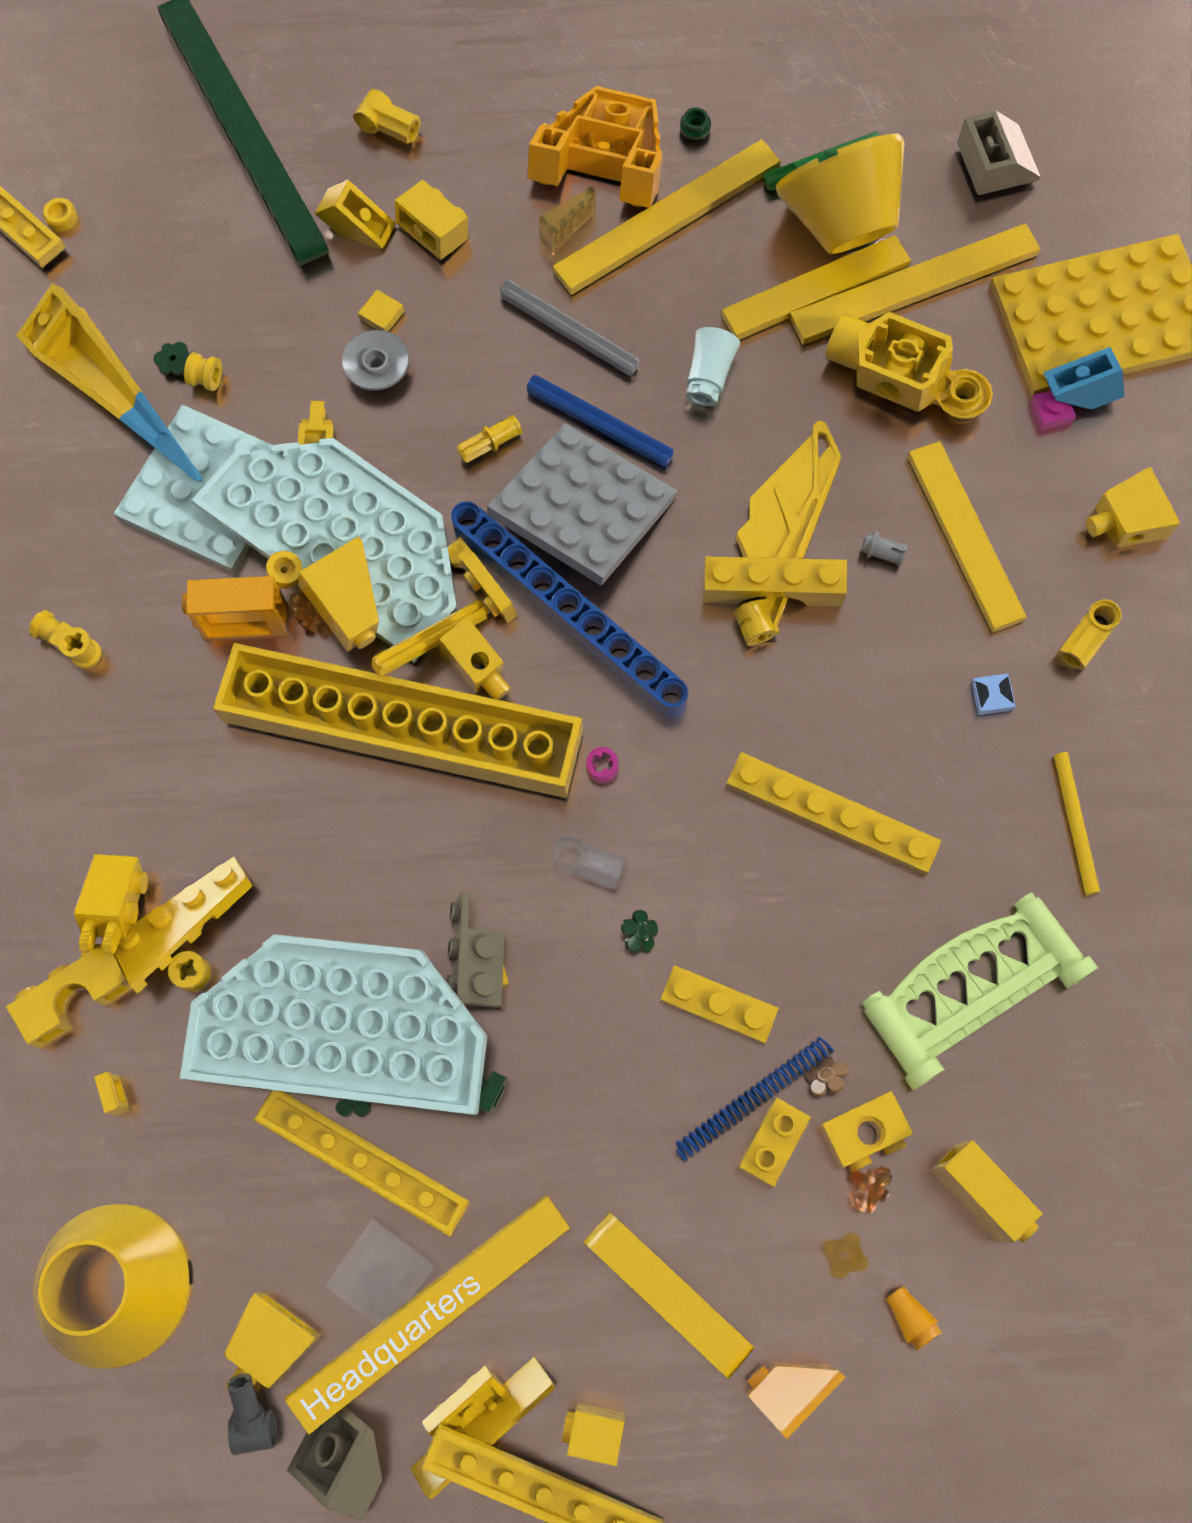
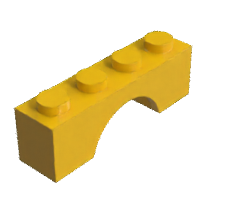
[703,556,847,607]

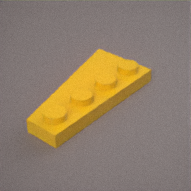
[115,857,253,994]

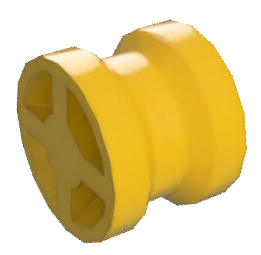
[184,352,223,391]
[168,951,212,993]

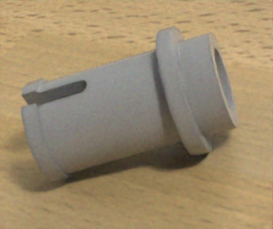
[861,531,908,566]

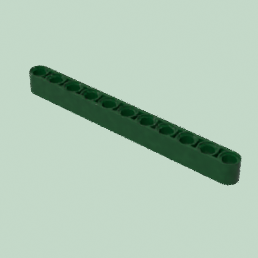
[157,0,329,266]

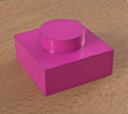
[1030,391,1076,431]

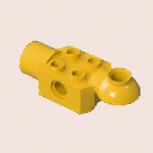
[826,312,993,420]

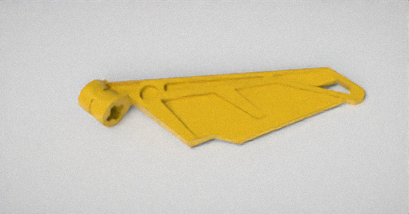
[734,421,841,646]

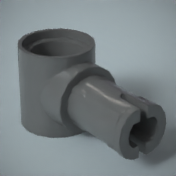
[227,1374,277,1455]

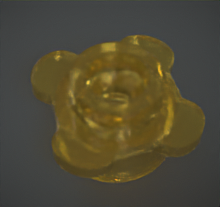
[823,1232,869,1279]

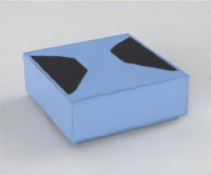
[971,674,1016,715]

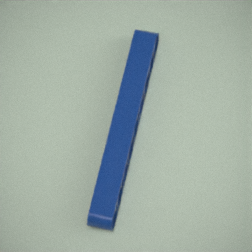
[451,501,688,719]

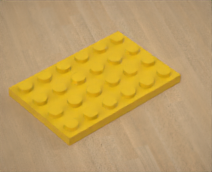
[990,234,1192,397]

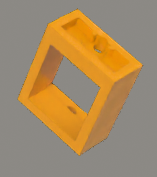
[182,576,288,640]

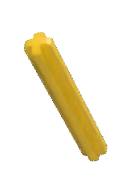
[371,600,489,676]

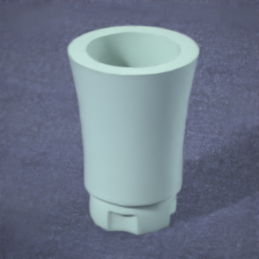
[685,327,740,407]

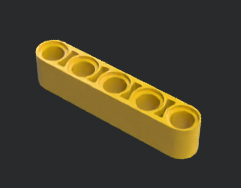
[583,1212,755,1379]

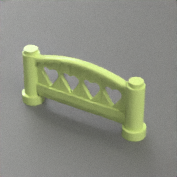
[862,892,1098,1091]

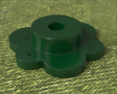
[153,342,190,375]

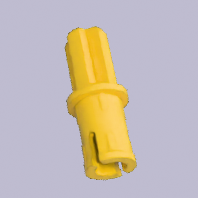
[457,415,522,463]

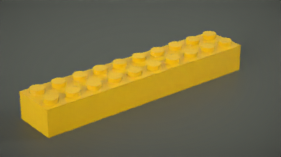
[213,643,583,798]

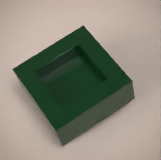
[479,1071,509,1115]

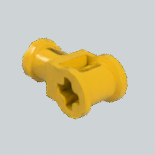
[29,610,102,669]

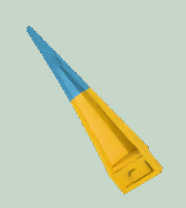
[16,283,203,482]

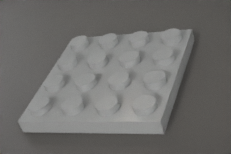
[486,423,677,586]

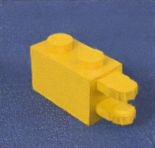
[73,854,148,954]

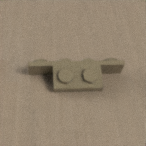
[446,891,505,1007]

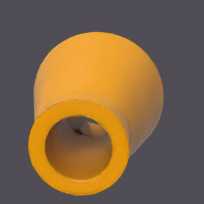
[885,1286,942,1351]

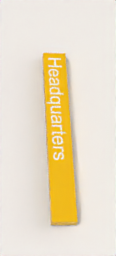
[285,1194,570,1435]

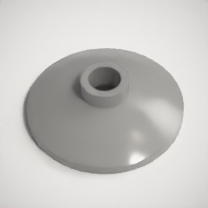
[342,330,409,391]

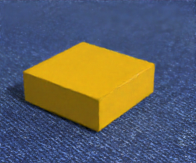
[358,290,405,332]
[94,1072,130,1116]

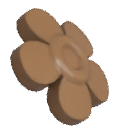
[805,1057,849,1096]

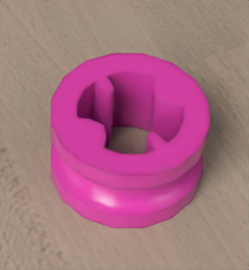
[586,747,618,783]

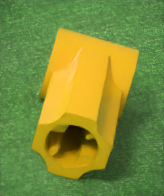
[353,89,421,144]
[1057,599,1122,671]

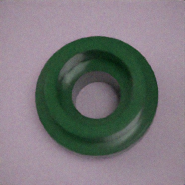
[680,107,711,140]

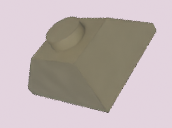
[287,1407,382,1520]

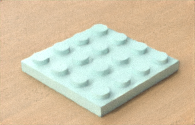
[114,405,271,574]

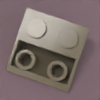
[957,110,1040,195]

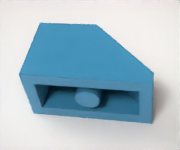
[1044,347,1125,409]

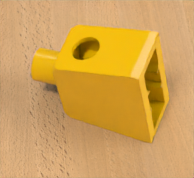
[1086,467,1180,548]
[439,617,511,700]
[224,1292,322,1389]

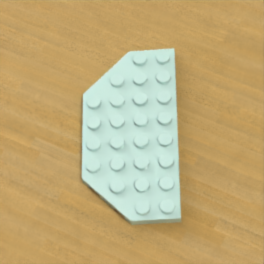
[192,438,457,663]
[180,934,487,1115]

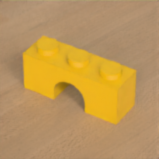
[6,944,132,1049]

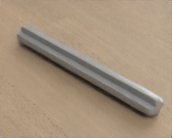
[499,280,639,375]

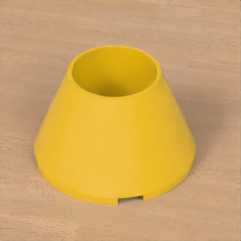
[776,134,905,255]
[33,1204,191,1369]

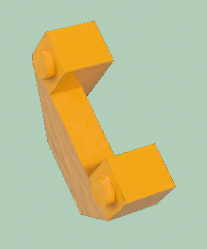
[527,86,662,208]

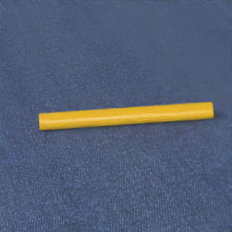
[1054,752,1100,896]

